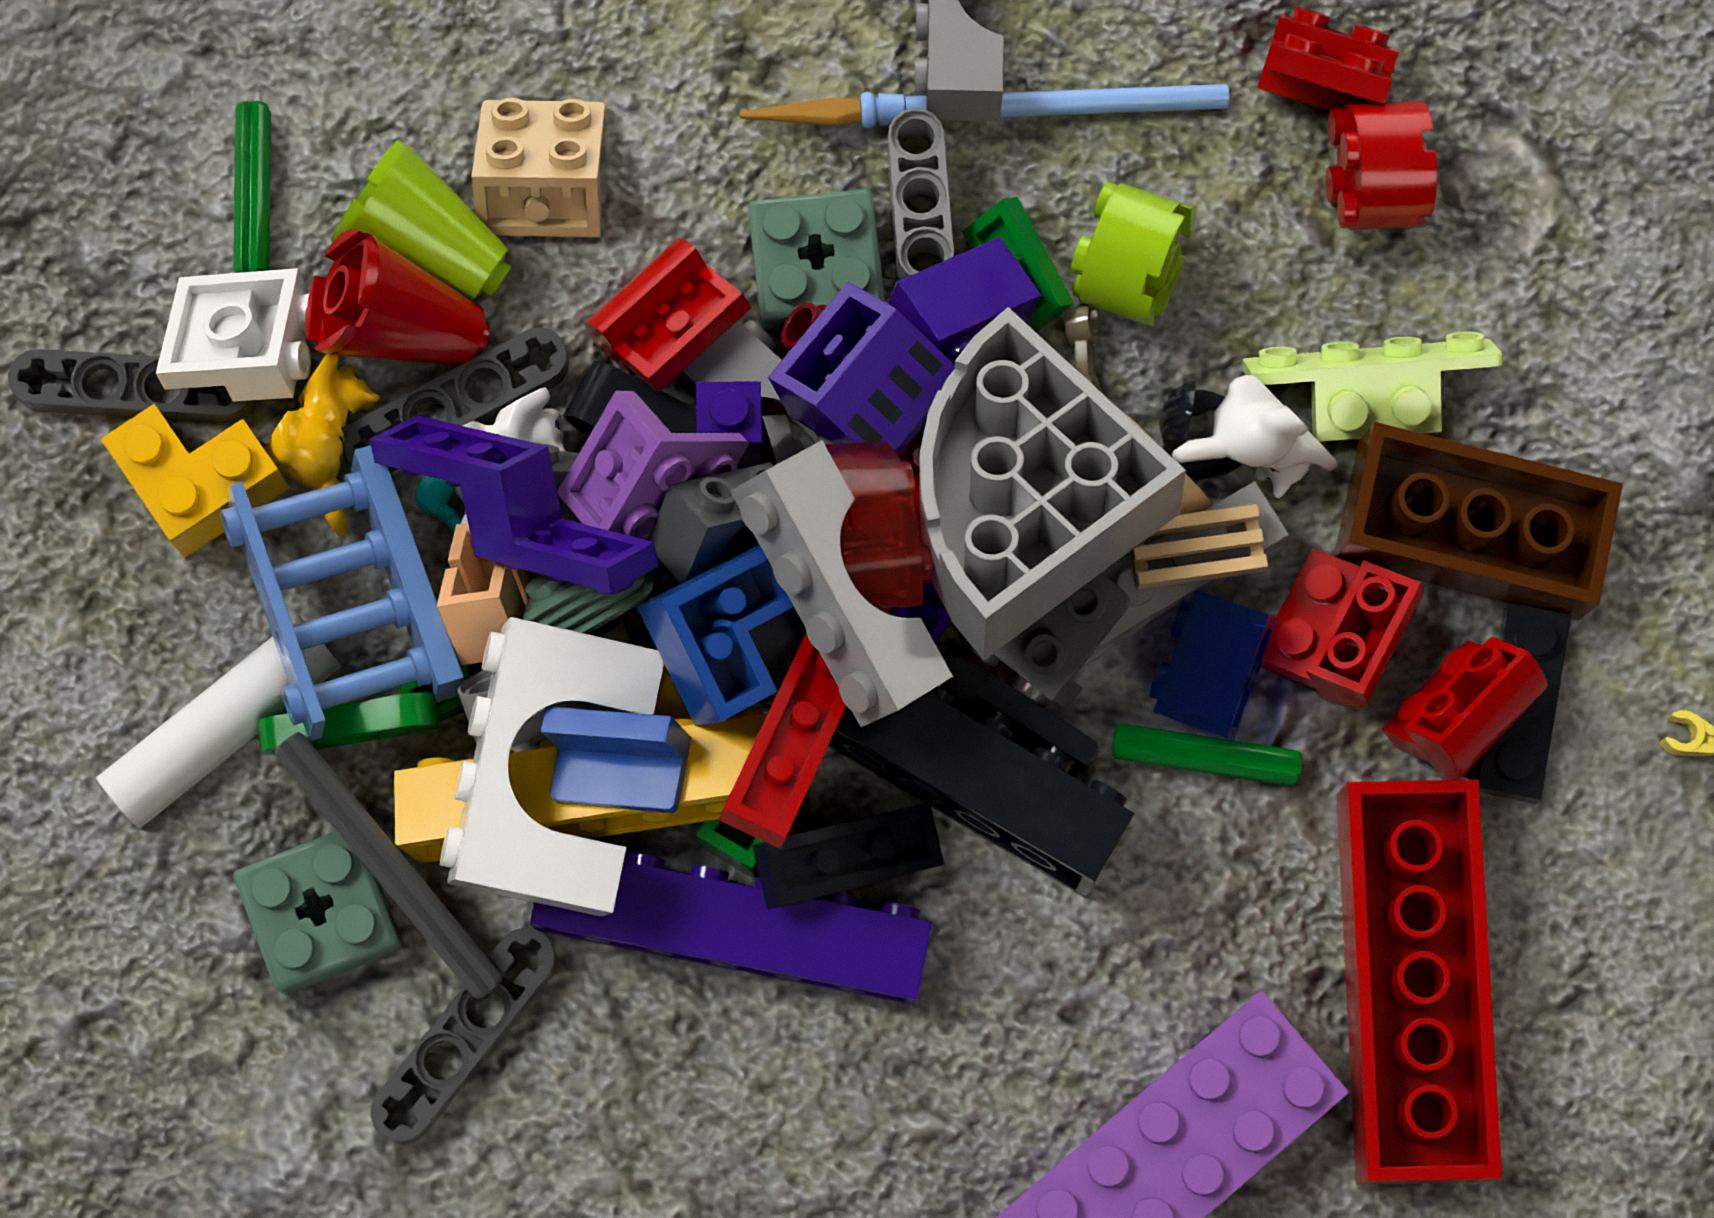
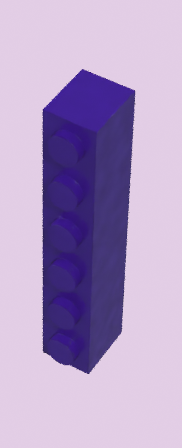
[530,853,932,1006]

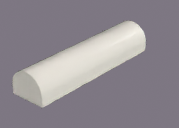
[96,615,342,829]

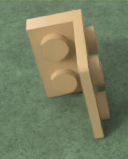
[471,98,605,237]

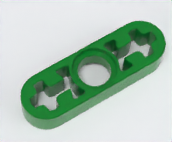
[258,693,439,755]

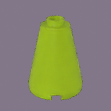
[331,140,512,301]

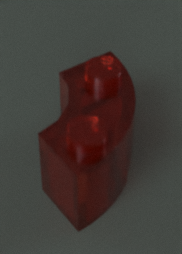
[825,441,932,608]

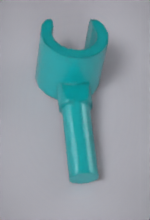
[415,475,462,532]

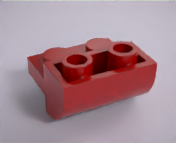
[1257,6,1399,110]
[584,238,751,393]
[1255,548,1424,708]
[1382,637,1547,780]

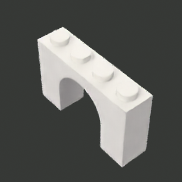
[440,617,664,917]

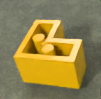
[101,404,290,558]

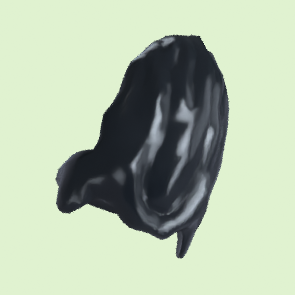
[1159,380,1242,482]

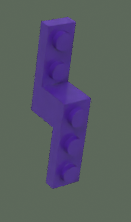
[369,415,658,594]

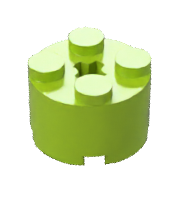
[1071,181,1195,327]

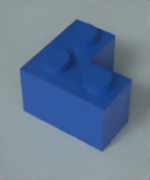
[636,545,794,726]

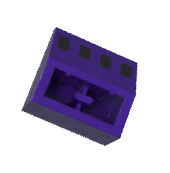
[768,282,955,474]

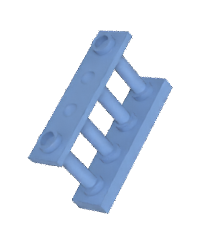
[220,445,464,742]

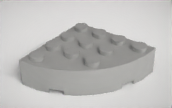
[919,307,1186,660]

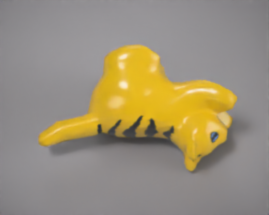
[264,354,381,537]

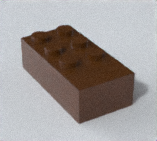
[1334,422,1623,620]

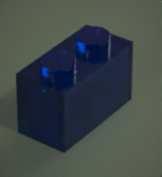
[1150,590,1277,740]

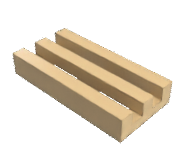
[1131,504,1268,590]

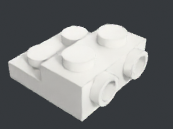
[156,268,311,402]

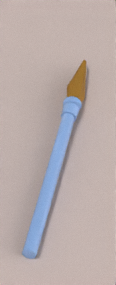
[739,84,1229,129]

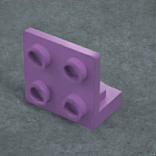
[557,391,749,540]

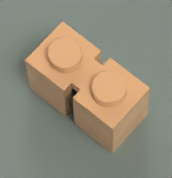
[437,523,536,665]

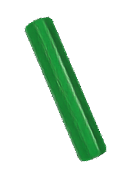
[233,101,271,273]
[1111,723,1302,786]

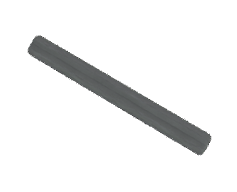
[274,732,502,999]

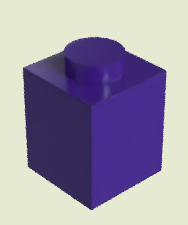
[696,381,762,469]

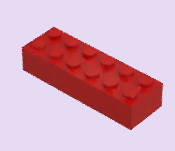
[1336,779,1502,1185]

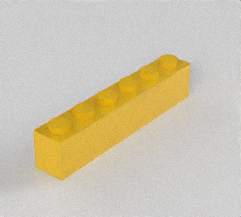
[394,709,768,864]

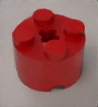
[1326,101,1437,230]

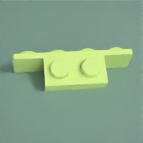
[1243,332,1502,442]

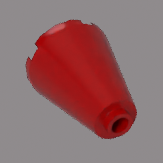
[305,228,489,365]

